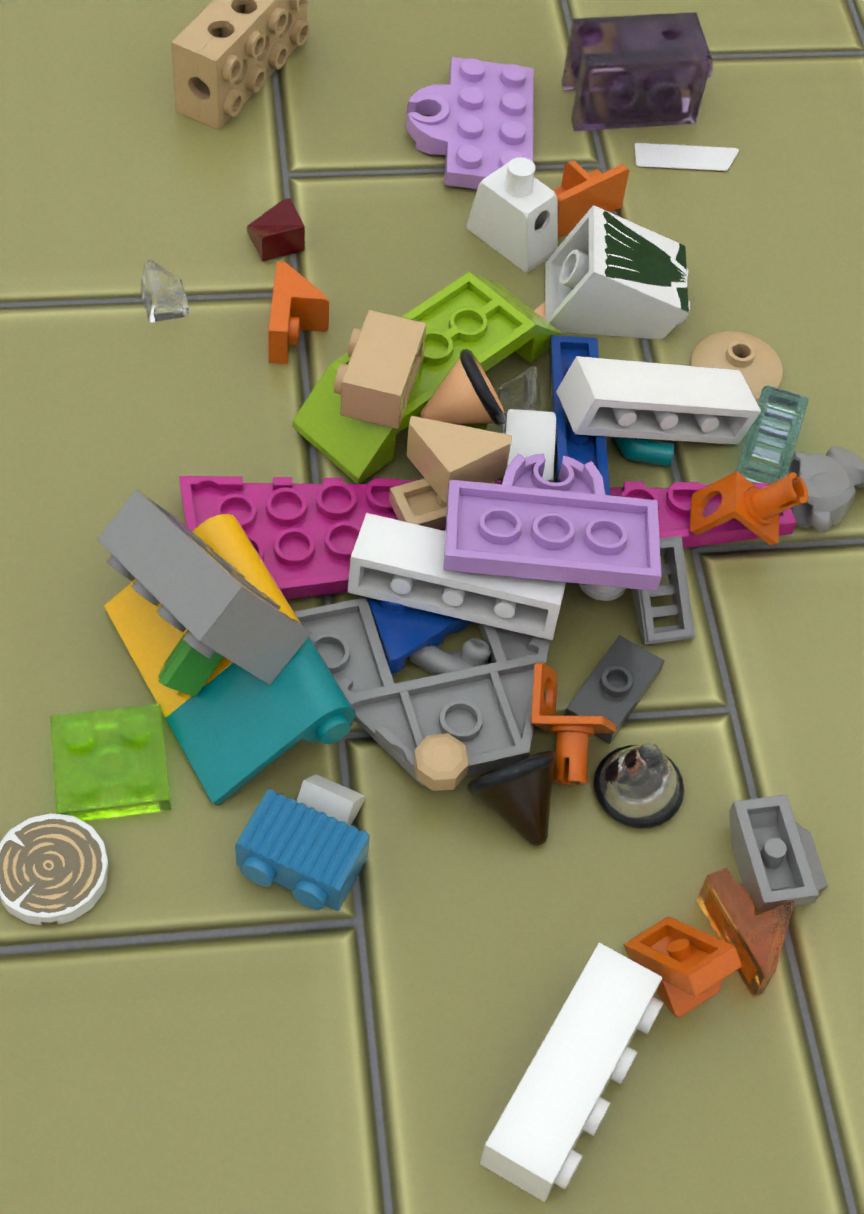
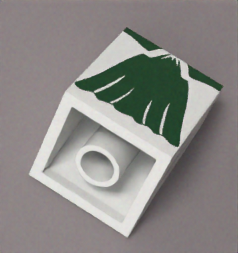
[545,205,690,340]

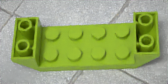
[292,272,563,484]

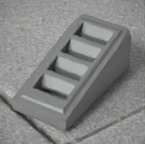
[631,536,695,645]

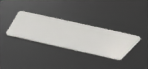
[634,143,739,171]

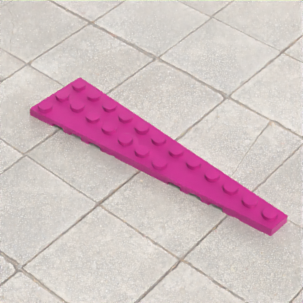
[179,476,796,600]

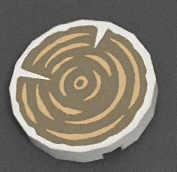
[0,813,109,925]

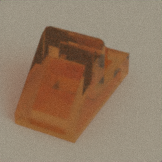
[696,867,795,998]

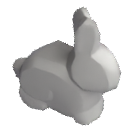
[788,446,864,533]

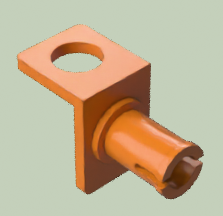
[690,471,808,545]
[531,663,616,785]

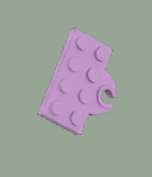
[405,57,533,189]
[443,453,662,591]

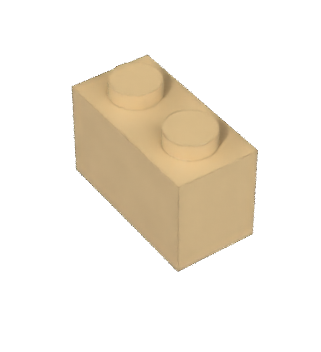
[334,310,427,429]

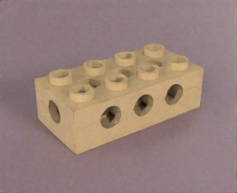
[171,0,310,130]

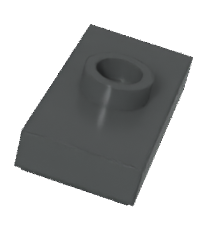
[564,635,665,744]

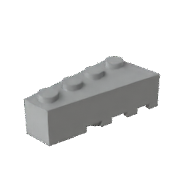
[97,489,311,685]

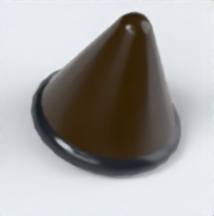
[468,750,557,846]

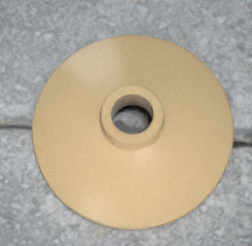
[690,331,783,403]

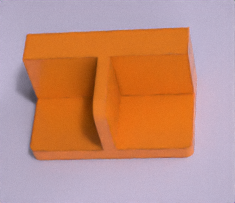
[553,160,629,238]

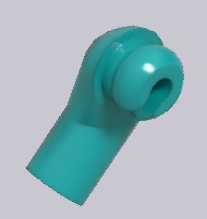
[612,437,674,467]

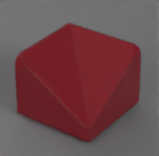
[247,198,305,261]

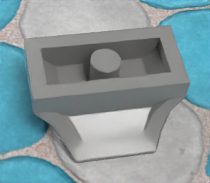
[729,794,828,913]

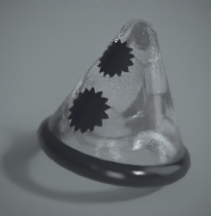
[593,743,684,828]

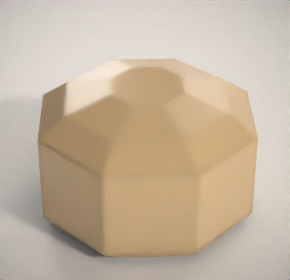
[413,733,469,791]

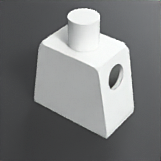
[466,157,558,274]

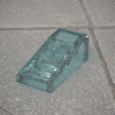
[736,385,809,483]

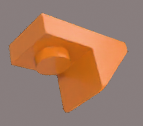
[268,262,329,364]
[624,916,742,1017]

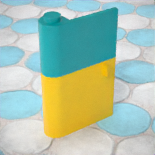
[104,514,355,806]

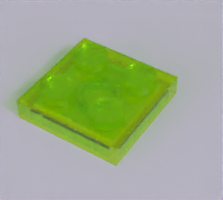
[50,704,171,821]

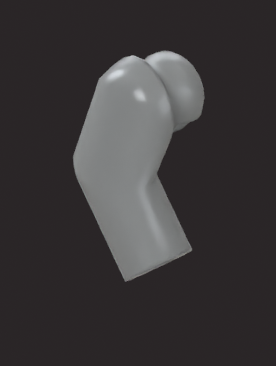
[410,638,491,675]

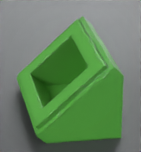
[158,630,223,697]

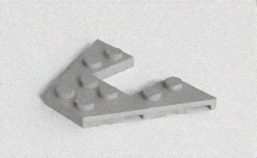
[294,597,551,786]

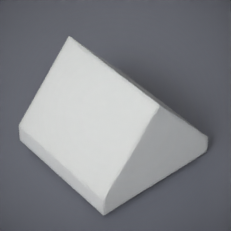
[296,774,365,826]

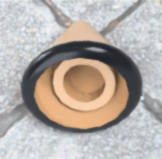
[420,349,506,425]

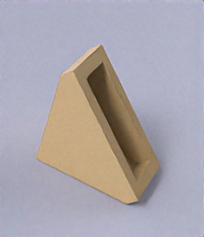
[406,416,512,504]

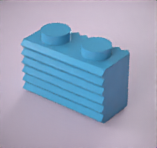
[235,789,370,911]

